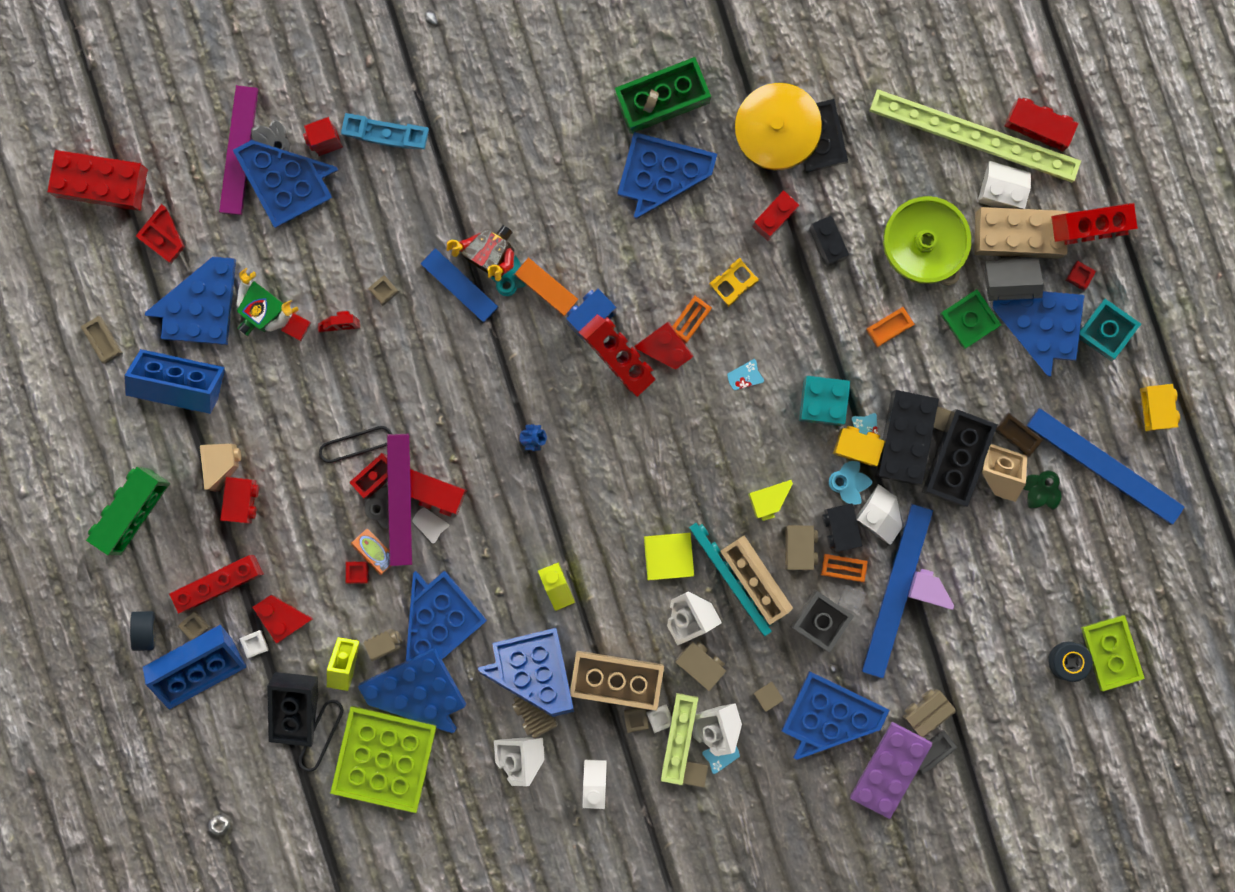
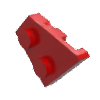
[136,204,185,264]
[318,311,360,333]
[634,321,694,370]
[252,595,313,644]

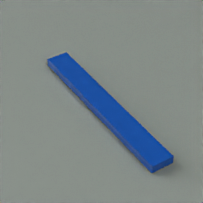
[1026,408,1185,525]
[861,504,933,678]

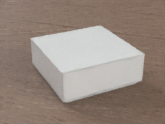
[239,630,269,659]
[646,704,672,733]

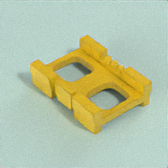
[709,258,759,307]

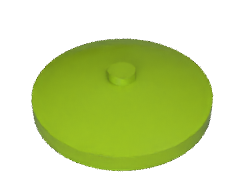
[883,196,971,284]

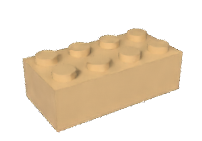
[974,207,1068,259]
[570,651,664,711]

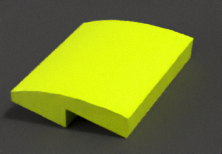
[644,533,694,580]

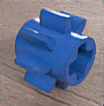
[520,424,547,451]

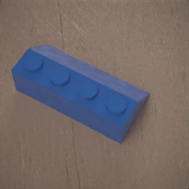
[124,349,225,414]
[143,624,247,710]

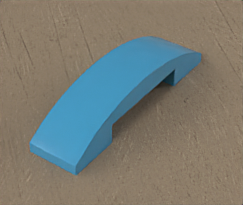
[341,113,429,150]

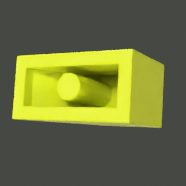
[748,480,793,521]
[538,562,575,611]
[327,637,359,691]

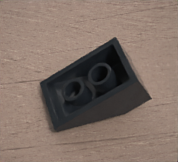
[267,672,318,747]

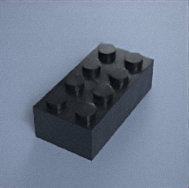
[875,390,939,486]
[922,409,998,508]

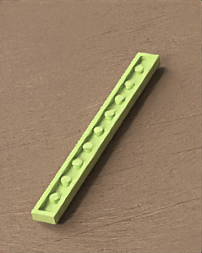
[869,89,1081,183]

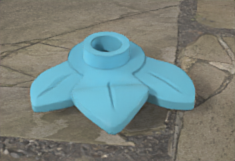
[829,461,872,505]

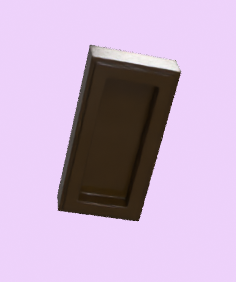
[996,413,1043,457]

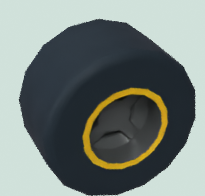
[130,611,156,651]
[1048,641,1093,682]

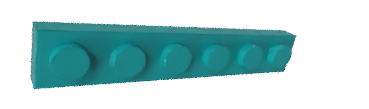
[688,523,772,636]

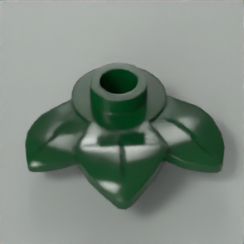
[1023,470,1062,510]

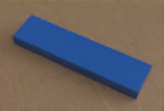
[421,248,499,323]

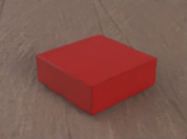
[1065,261,1096,291]
[281,313,311,341]
[345,561,369,584]

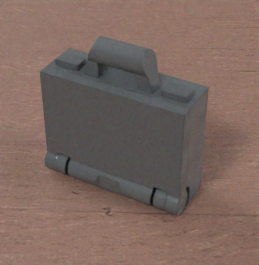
[984,256,1044,301]

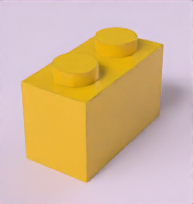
[1140,384,1180,431]
[833,426,885,467]

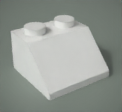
[977,161,1031,209]

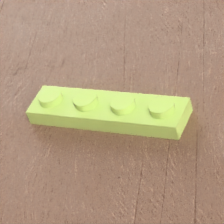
[661,693,698,785]

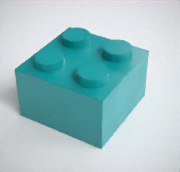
[1079,299,1141,362]
[799,376,850,426]

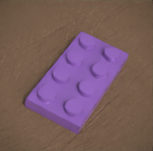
[850,722,932,819]

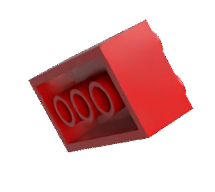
[47,150,148,211]

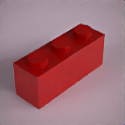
[1004,98,1079,152]
[410,469,467,517]

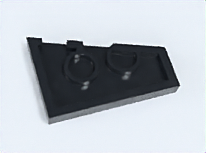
[806,99,848,173]

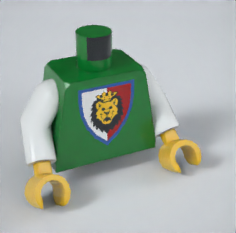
[237,268,299,336]

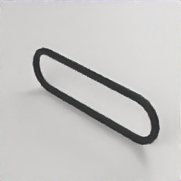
[319,426,392,463]
[298,700,343,772]

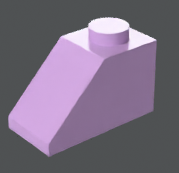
[908,569,954,610]

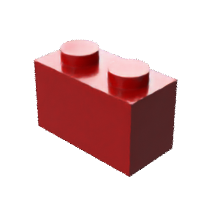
[303,117,343,156]
[752,190,799,241]
[349,453,388,499]
[221,477,259,524]

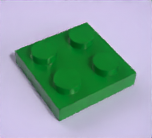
[940,289,1001,349]

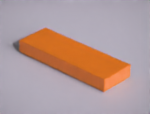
[514,257,578,316]

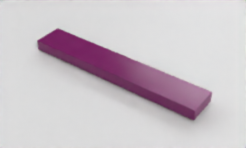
[219,85,259,216]
[387,434,412,566]

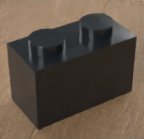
[809,215,849,268]
[822,503,863,552]

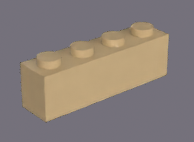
[720,535,793,625]

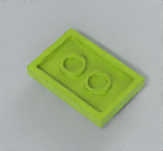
[1081,615,1145,691]

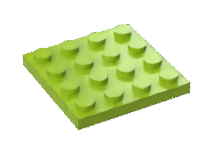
[330,706,437,813]

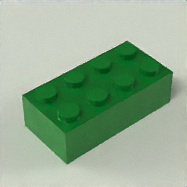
[614,57,711,134]
[86,467,170,556]

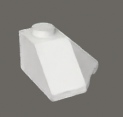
[856,484,903,545]
[667,592,722,646]
[692,703,742,756]
[494,737,544,786]

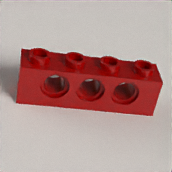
[1051,203,1138,245]
[578,314,656,397]
[169,555,264,614]

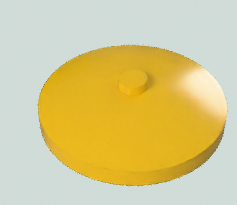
[735,83,822,170]

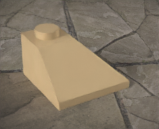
[200,444,241,491]
[982,444,1027,502]

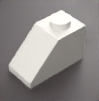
[583,760,607,809]

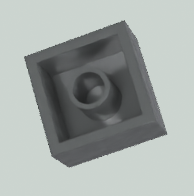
[790,590,854,653]

